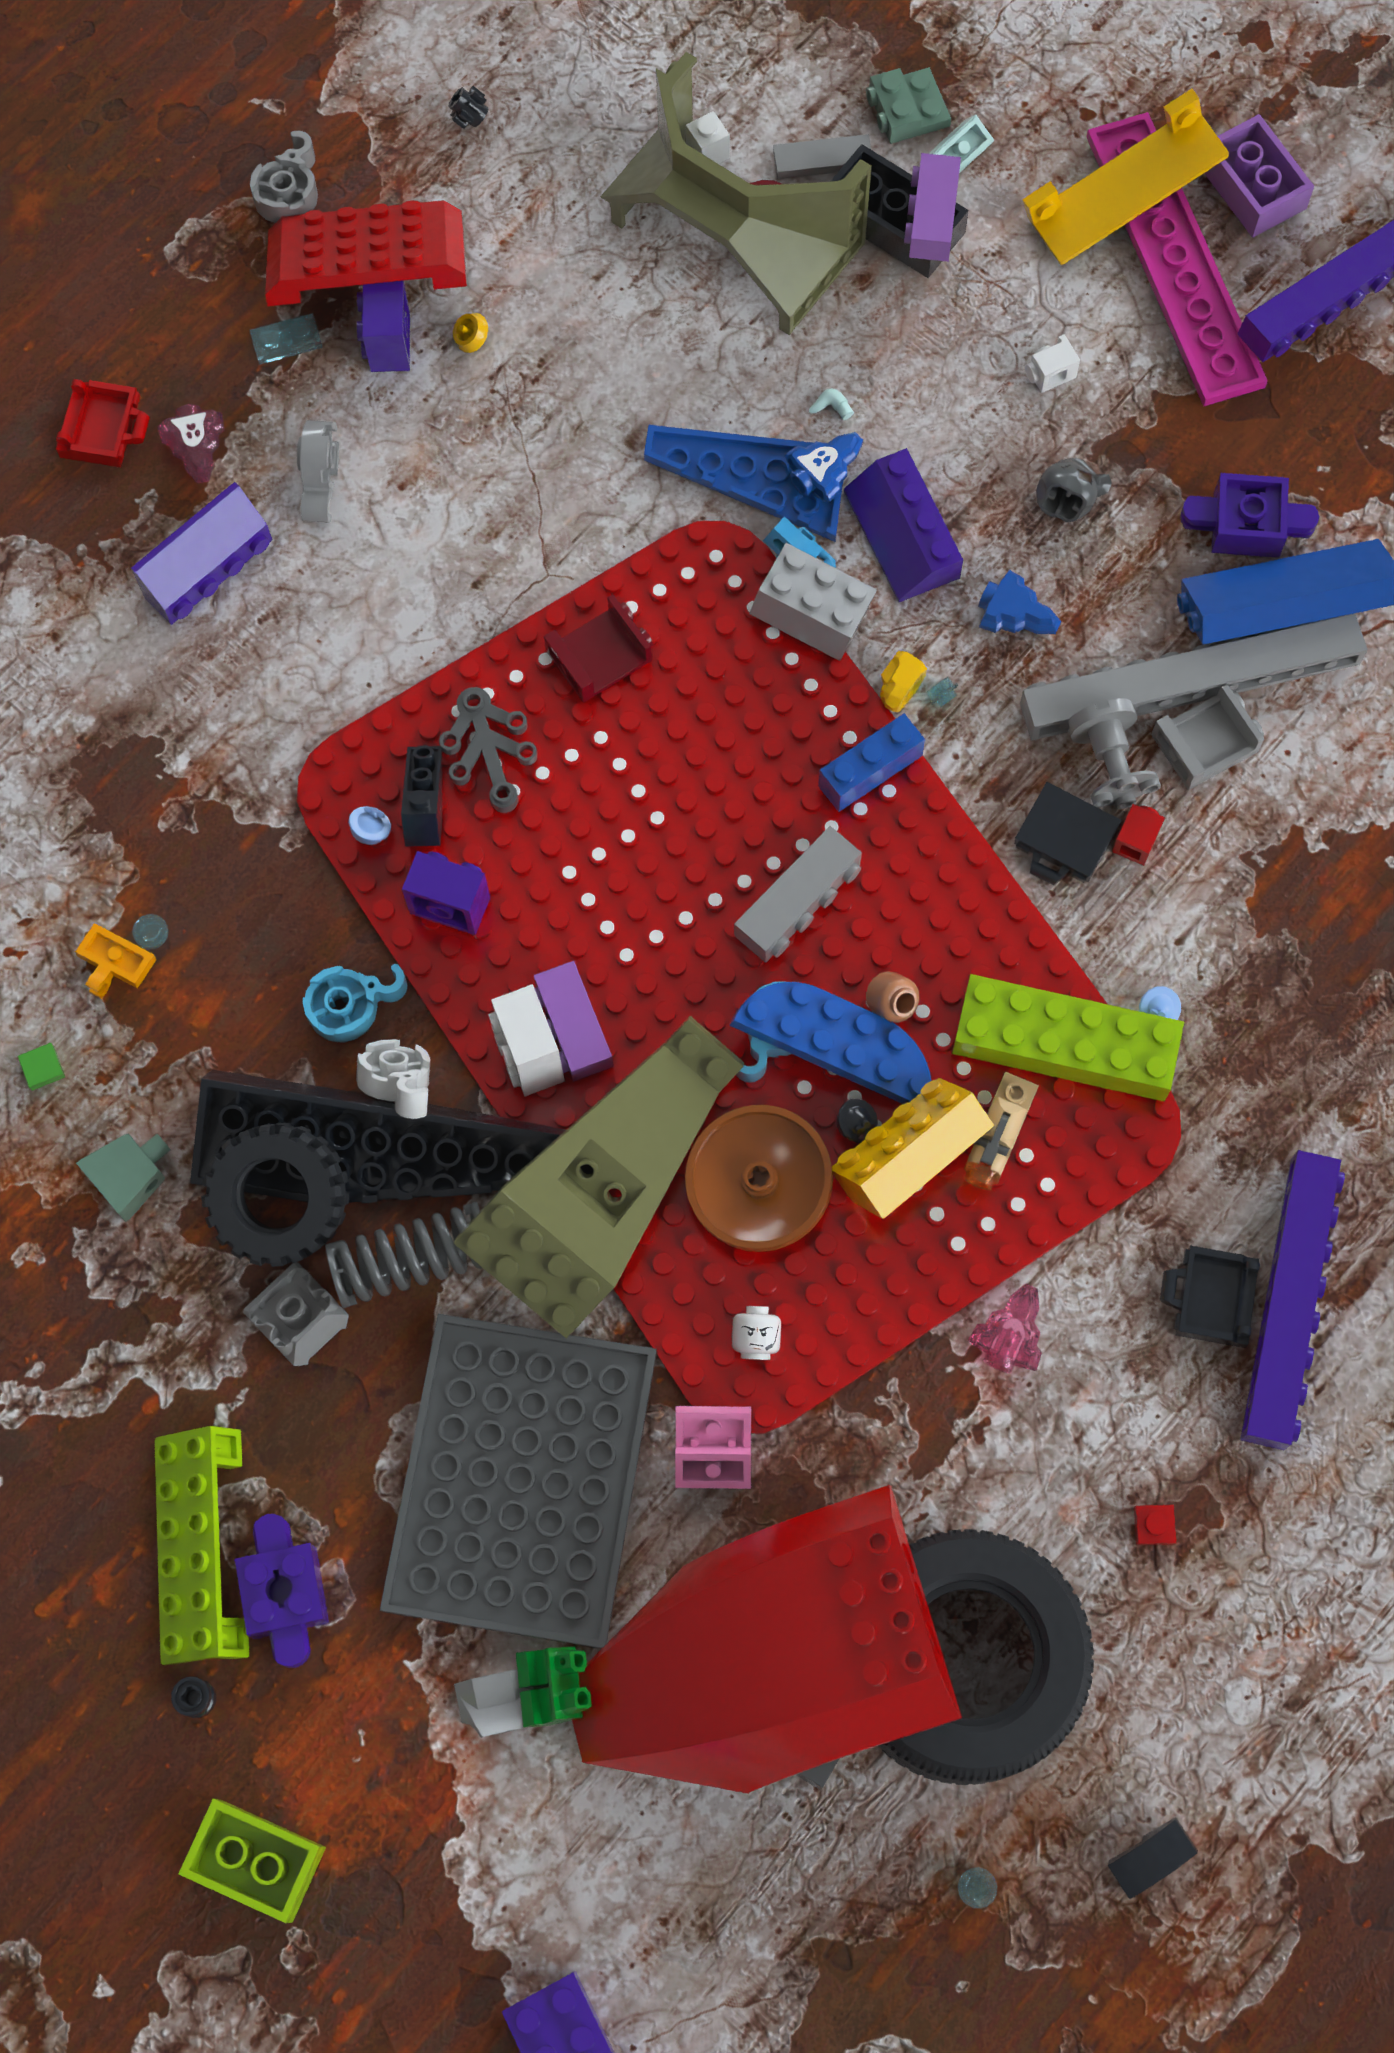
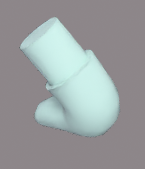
[809,388,854,420]

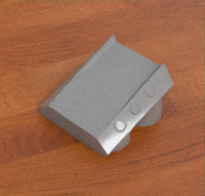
[243,1262,349,1366]

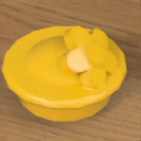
[453,313,488,353]

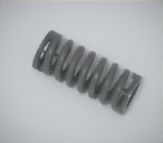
[325,1201,482,1308]

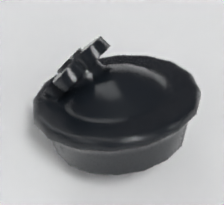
[836,1099,878,1143]

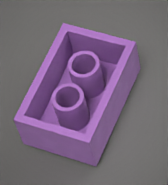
[1204,114,1314,238]

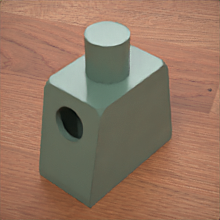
[76,1134,171,1222]

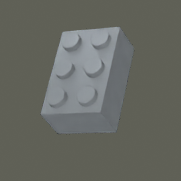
[749,543,877,661]

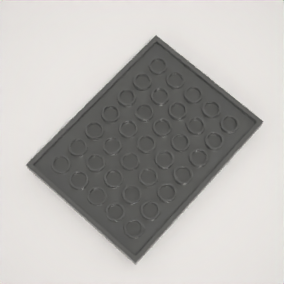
[380,1314,657,1649]

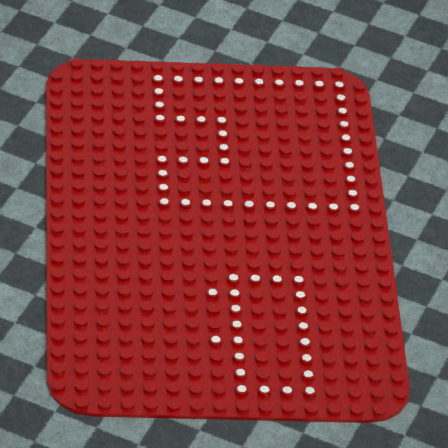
[297,521,1181,1434]

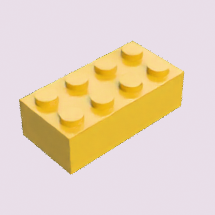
[832,1078,994,1219]

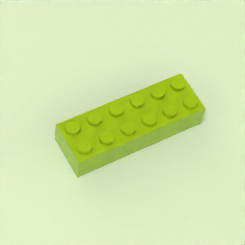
[952,974,1184,1101]

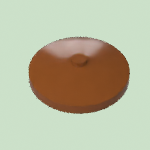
[685,1105,833,1252]

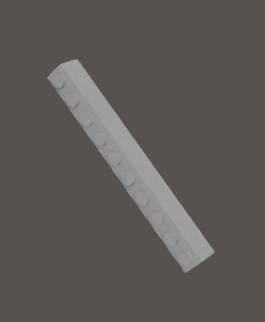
[1020,614,1368,741]

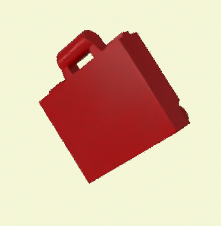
[56,379,150,468]

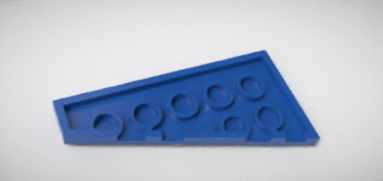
[644,425,843,542]

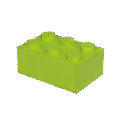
[179,1799,326,1923]

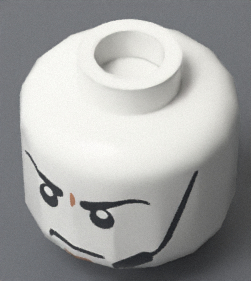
[732,1306,781,1360]

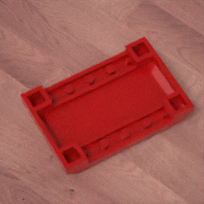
[265,200,467,306]

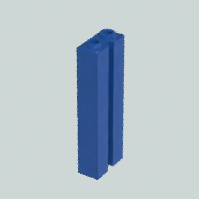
[1177,539,1394,645]

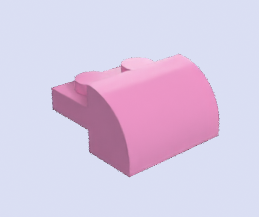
[675,1406,751,1489]

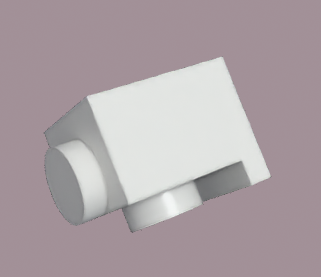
[1025,334,1080,393]

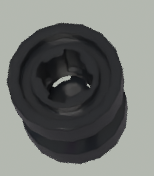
[171,1677,216,1718]

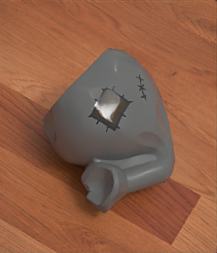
[1036,458,1112,522]

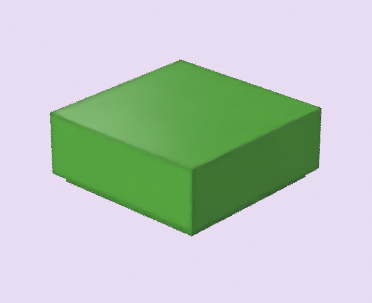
[18,1043,66,1091]

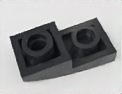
[1108,1817,1198,1899]

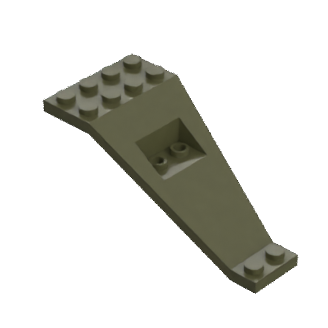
[453,1016,744,1338]

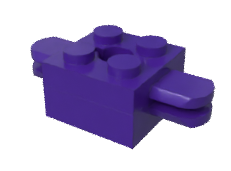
[1180,473,1319,558]
[235,1514,329,1668]

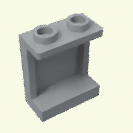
[1151,684,1264,790]

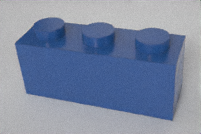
[818,713,925,812]

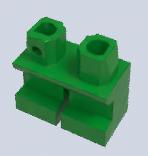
[516,1647,592,1727]

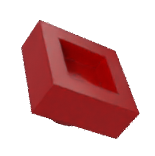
[1134,1505,1176,1546]

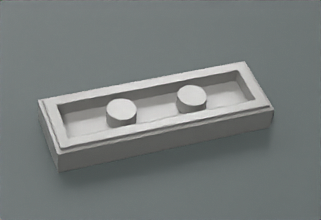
[773,134,871,179]

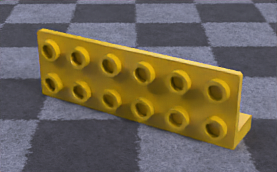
[1022,88,1229,265]

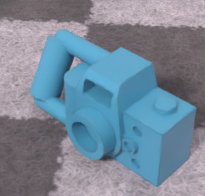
[763,517,836,568]

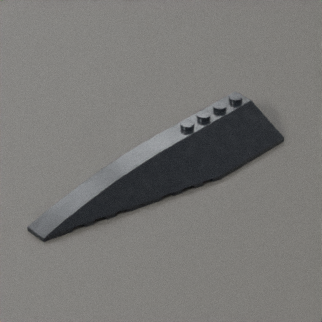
[190,1070,594,1203]

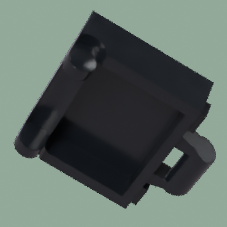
[1014,782,1121,886]
[1160,1245,1260,1348]

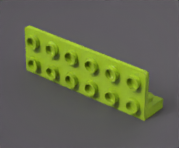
[155,1426,249,1665]

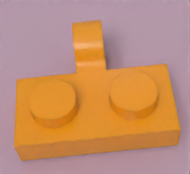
[75,923,156,999]

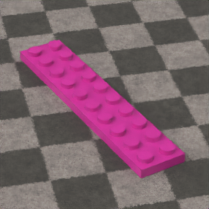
[1086,112,1268,406]

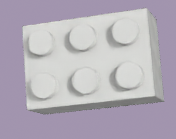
[488,984,565,1097]

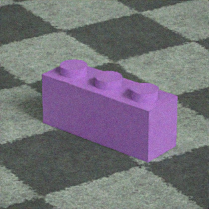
[904,153,961,262]
[534,961,614,1082]

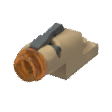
[964,1072,1039,1190]

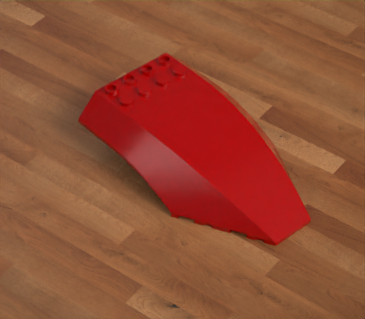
[572,1485,962,1794]

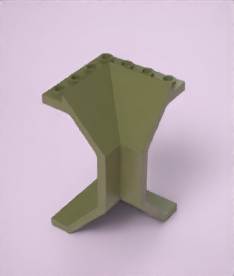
[600,52,871,335]

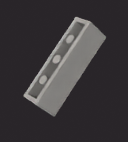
[734,826,862,963]

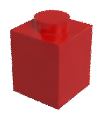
[1112,804,1165,866]

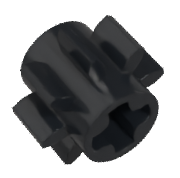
[448,86,488,129]

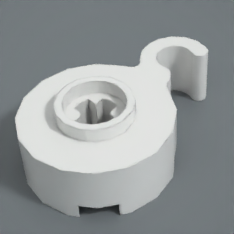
[356,1039,430,1119]

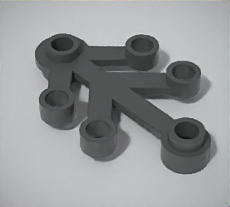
[439,687,538,813]

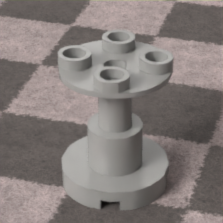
[1068,698,1161,809]

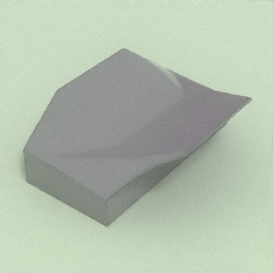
[454,1669,535,1738]

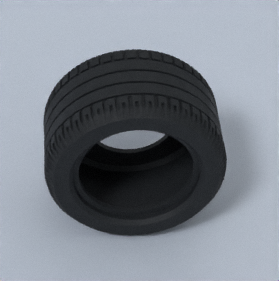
[878,1529,1094,1785]

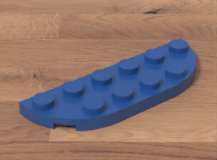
[730,982,931,1104]

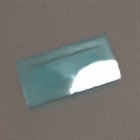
[250,313,323,365]

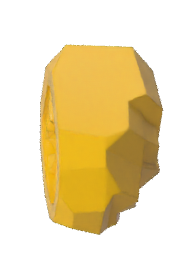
[880,651,927,713]

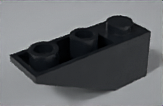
[401,745,443,847]

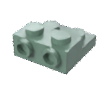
[866,67,951,144]

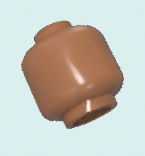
[866,971,920,1023]

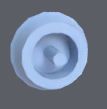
[348,806,391,845]
[1139,986,1181,1020]

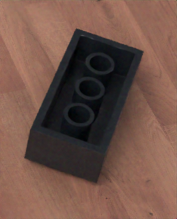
[830,144,969,278]

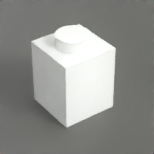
[686,111,730,164]

